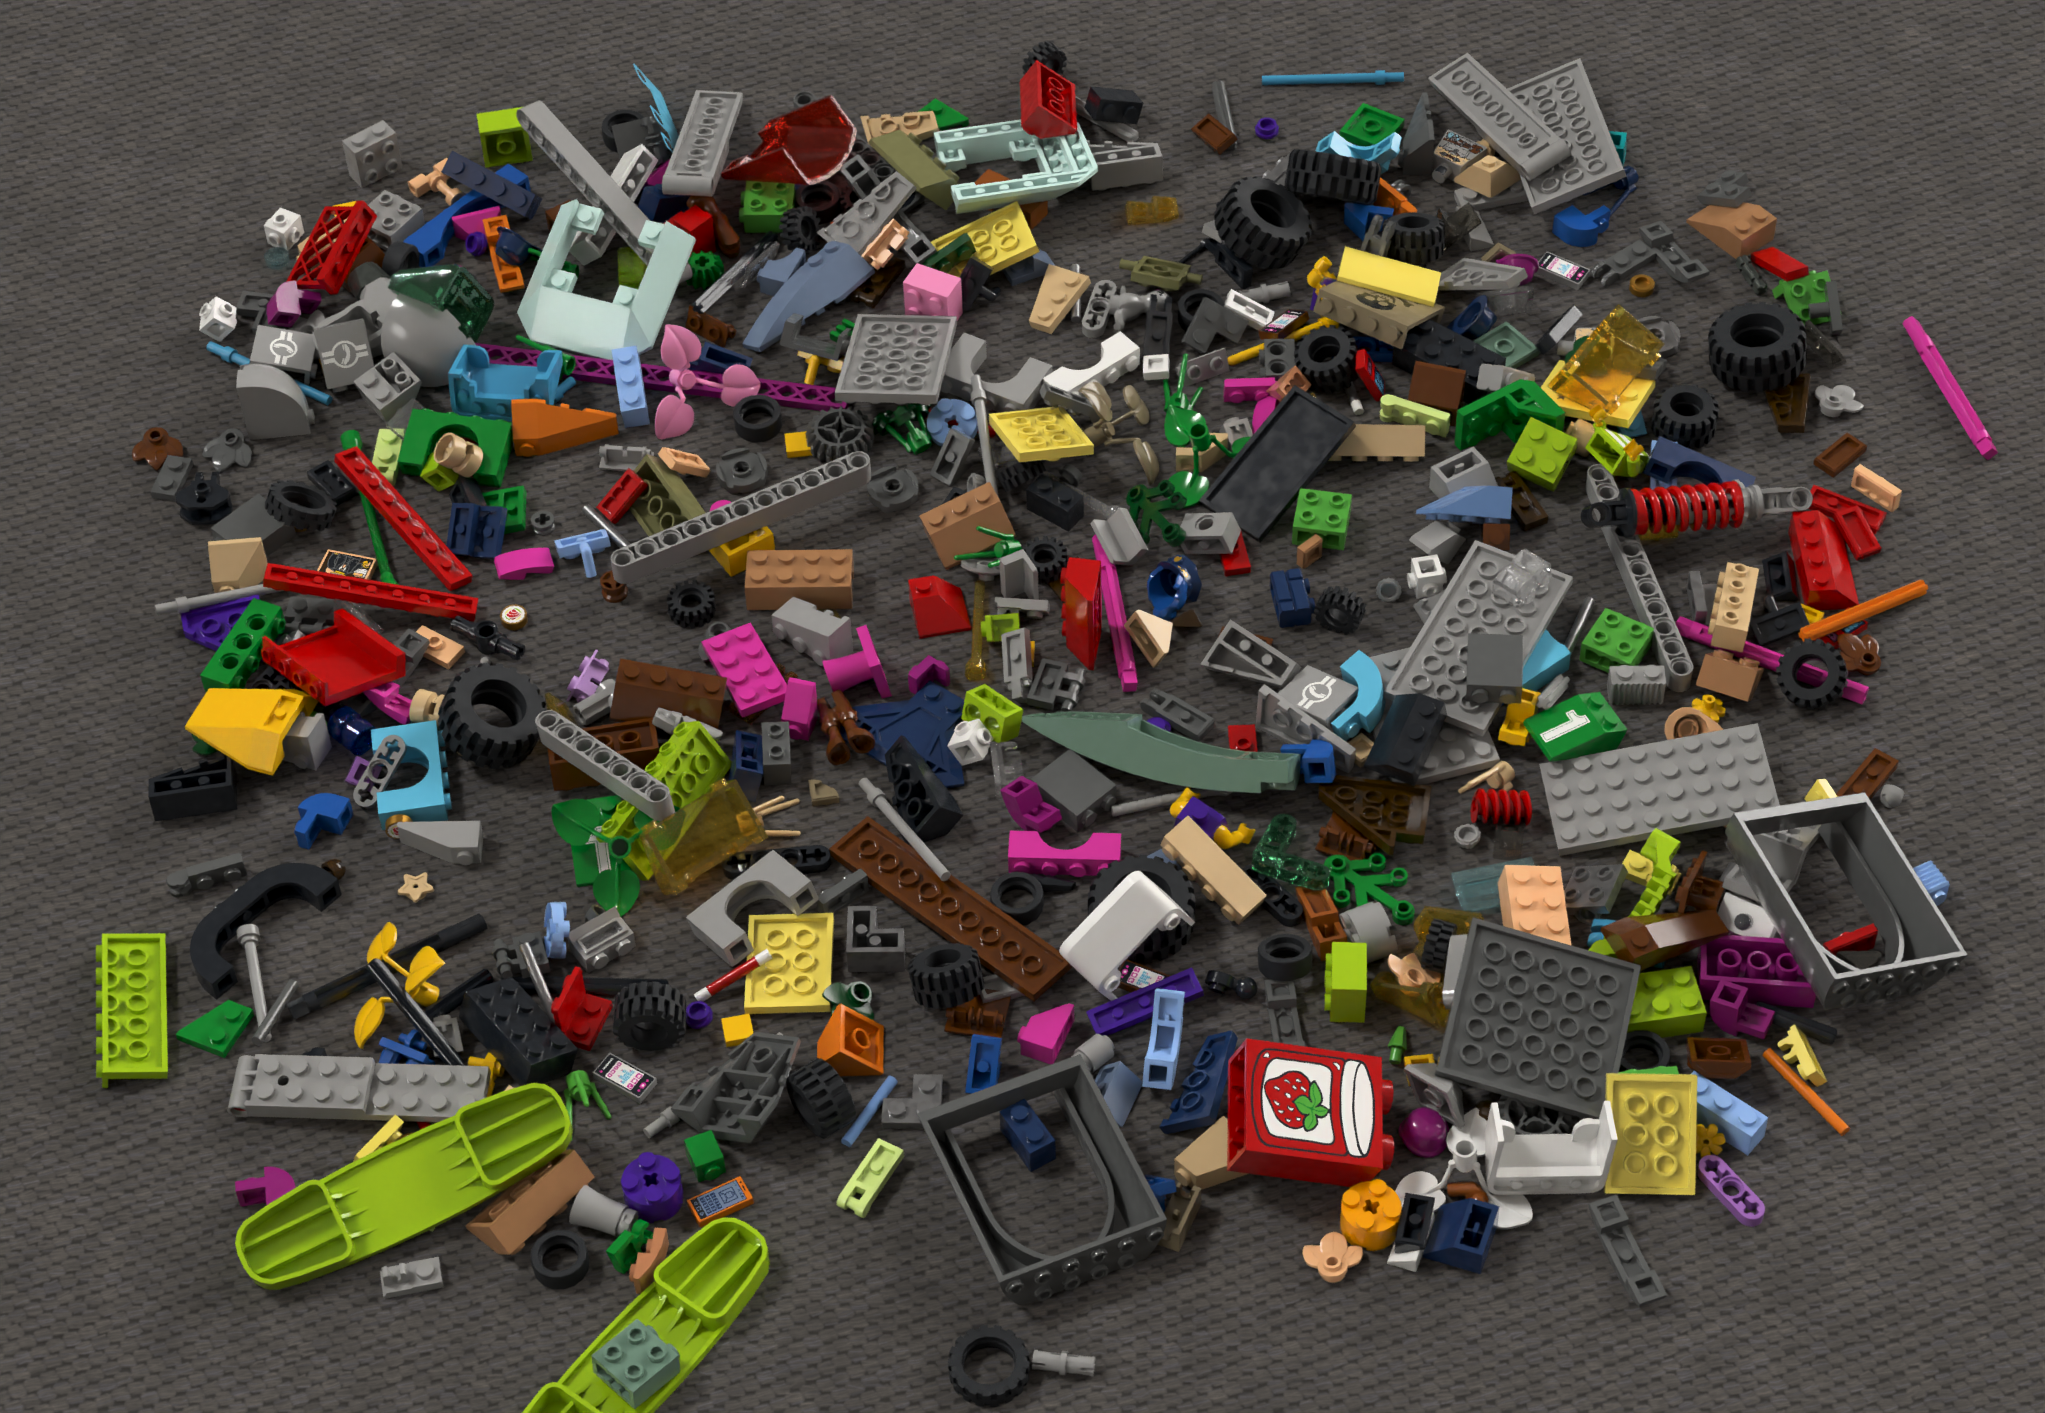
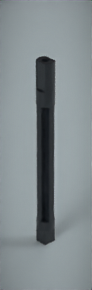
[286,914,488,1019]

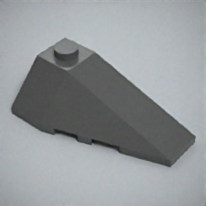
[1397,92,1434,175]

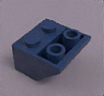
[1423,1198,1499,1274]

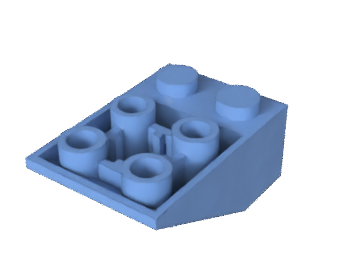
[1416,486,1513,524]

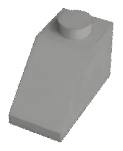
[1409,520,1466,565]

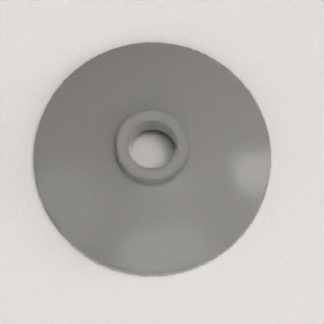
[961,557,1000,581]

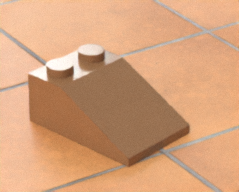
[1686,202,1777,259]

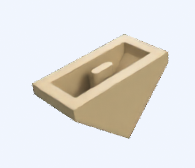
[1124,610,1173,668]

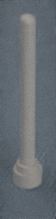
[236,924,272,1042]

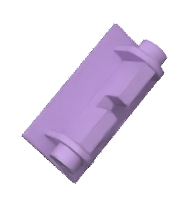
[566,650,609,703]

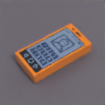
[687,1176,754,1228]

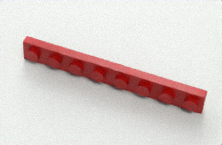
[334,446,473,591]
[263,563,479,622]

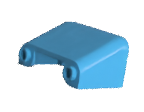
[448,344,563,422]

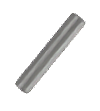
[1536,674,1570,710]

